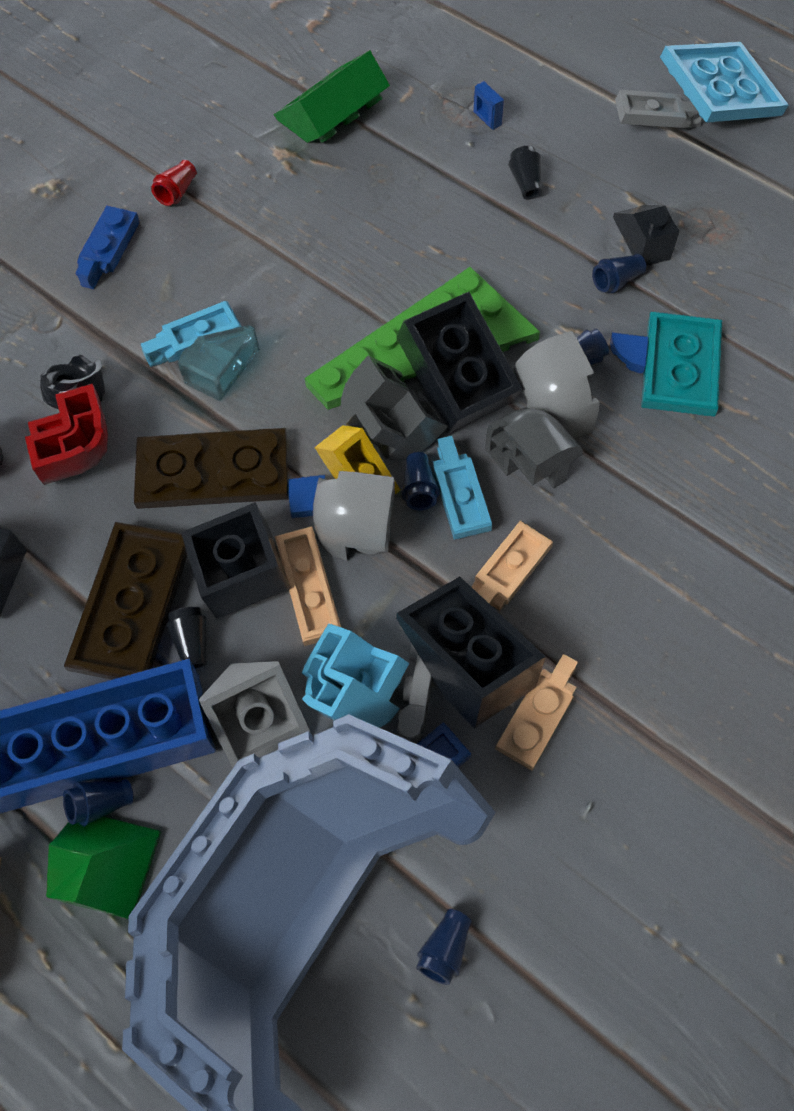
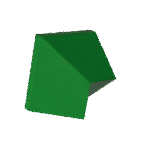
[46,817,162,919]

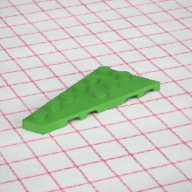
[305,267,540,410]

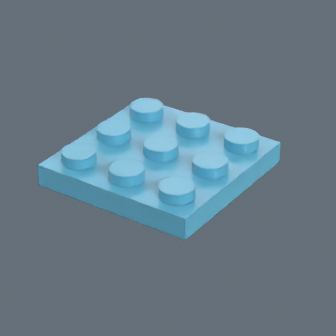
[660,42,789,123]

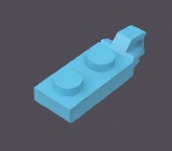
[141,301,243,367]
[433,436,492,540]

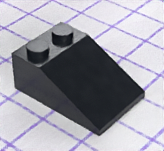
[396,576,546,729]

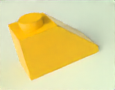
[314,425,401,494]

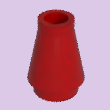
[151,160,197,206]

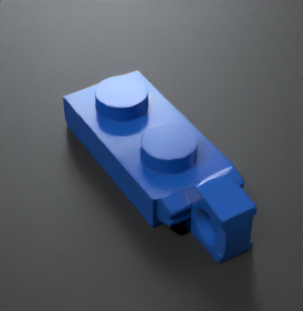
[75,205,140,290]

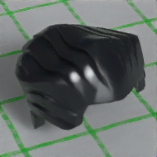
[40,354,105,409]

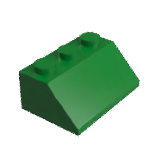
[274,50,390,143]

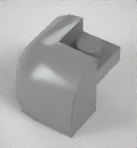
[513,331,600,438]
[313,471,395,561]

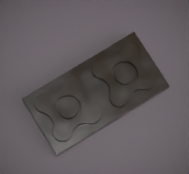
[134,428,288,509]
[64,522,188,680]

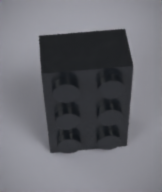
[396,292,523,434]

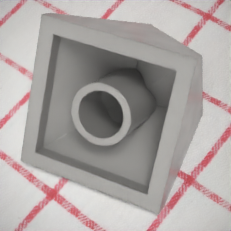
[199,661,311,768]

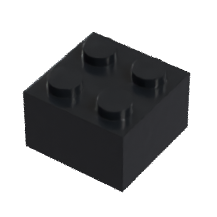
[181,502,291,619]

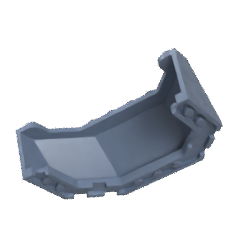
[122,714,496,1111]

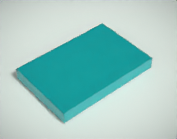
[641,311,722,417]

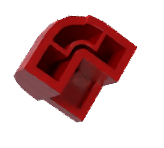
[25,384,108,485]

